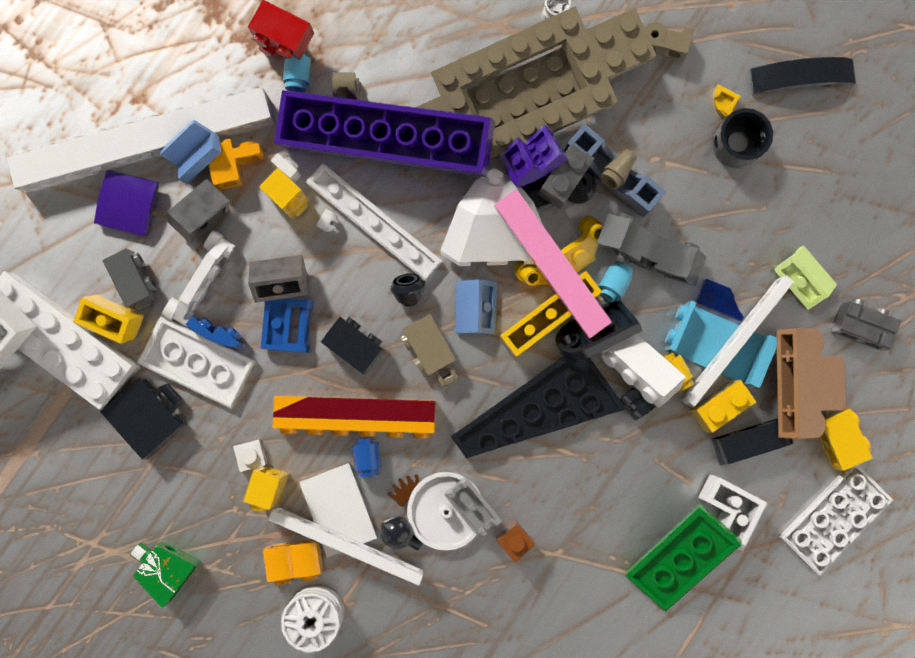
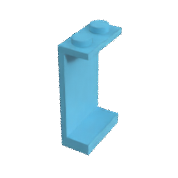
[665,300,777,388]

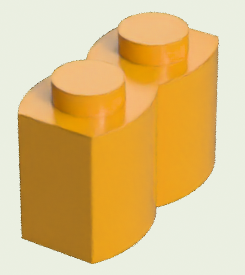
[263,539,324,586]

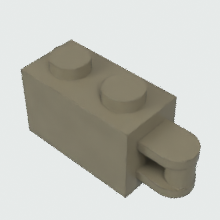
[401,314,459,389]

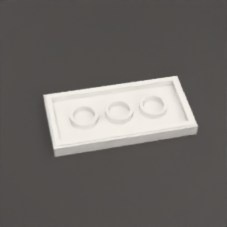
[137,316,256,409]

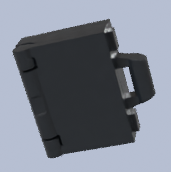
[100,377,186,460]

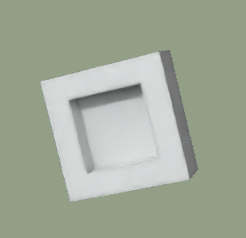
[271,153,301,183]
[233,439,268,472]

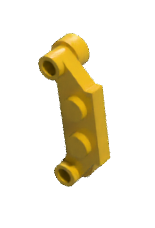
[514,216,603,286]

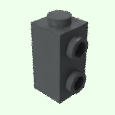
[102,248,157,311]

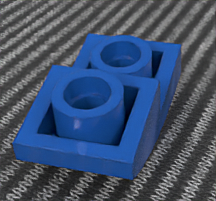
[186,316,245,348]

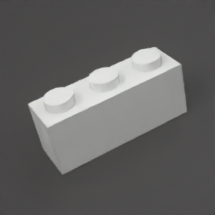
[600,334,686,408]

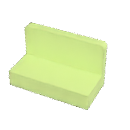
[774,246,837,310]

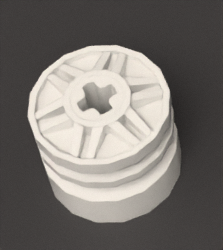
[281,584,345,653]

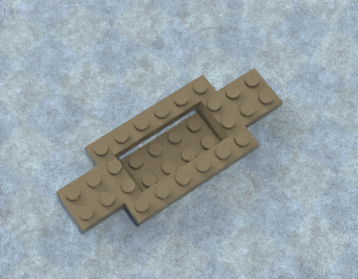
[415,6,657,162]

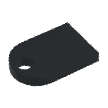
[555,300,643,360]

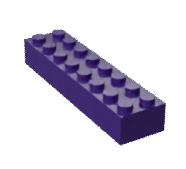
[274,90,495,177]

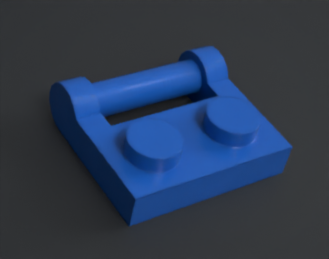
[260,298,314,353]

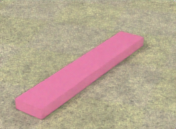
[494,189,611,338]

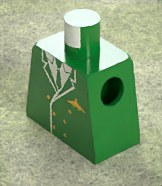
[130,542,202,608]

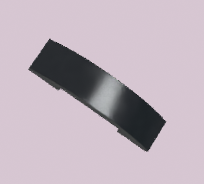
[749,57,856,95]

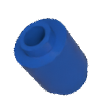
[352,437,382,477]

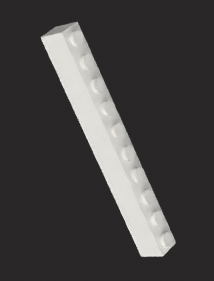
[7,86,275,193]

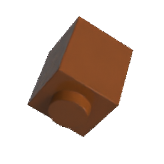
[496,520,535,563]

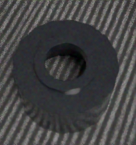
[712,108,773,168]

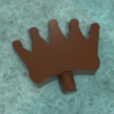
[388,474,419,506]

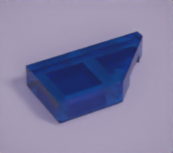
[696,279,744,321]

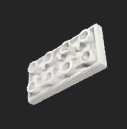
[779,465,894,576]

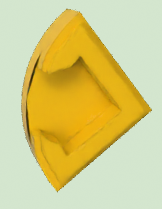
[713,84,741,119]

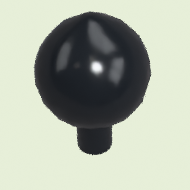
[381,516,423,551]

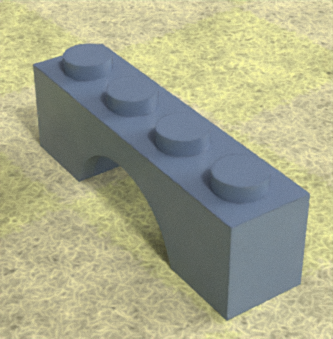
[564,123,666,217]

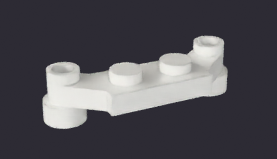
[162,230,236,327]

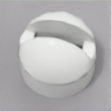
[316,208,338,231]

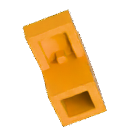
[209,139,265,191]

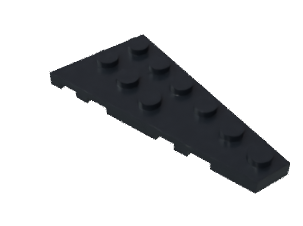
[451,357,627,458]

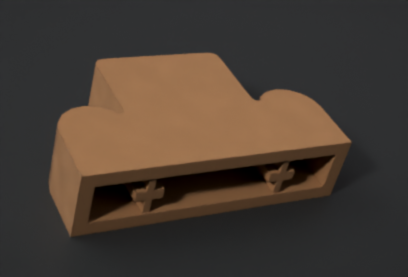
[777,328,846,439]

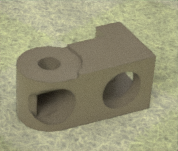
[645,23,694,62]
[332,72,360,100]

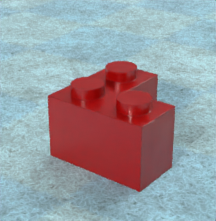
[248,0,314,61]

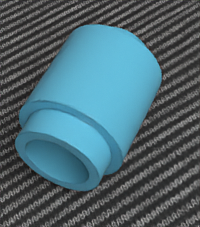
[283,53,311,92]
[598,261,633,302]

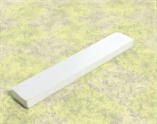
[306,162,443,282]
[681,276,794,407]
[268,507,424,586]

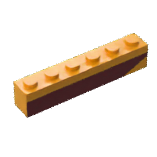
[273,396,436,438]

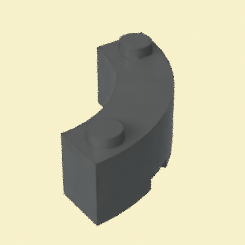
[597,213,706,286]

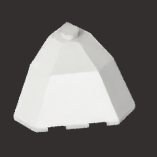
[441,168,543,266]

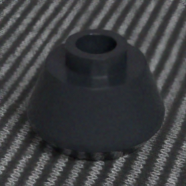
[567,170,596,204]
[390,273,426,307]

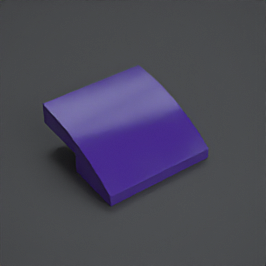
[499,124,568,188]
[94,170,159,236]

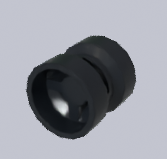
[619,387,656,421]

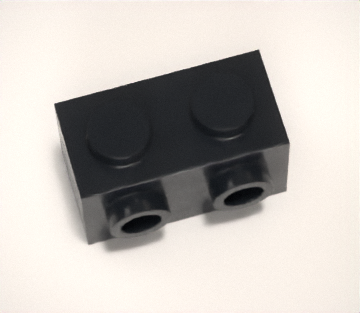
[320,316,384,375]

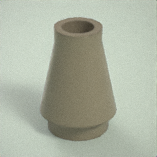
[600,149,637,189]

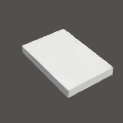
[299,463,378,558]

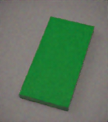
[625,504,742,612]

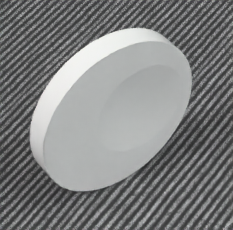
[407,471,480,550]

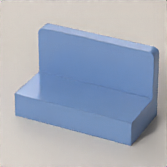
[161,120,221,184]
[455,279,497,334]

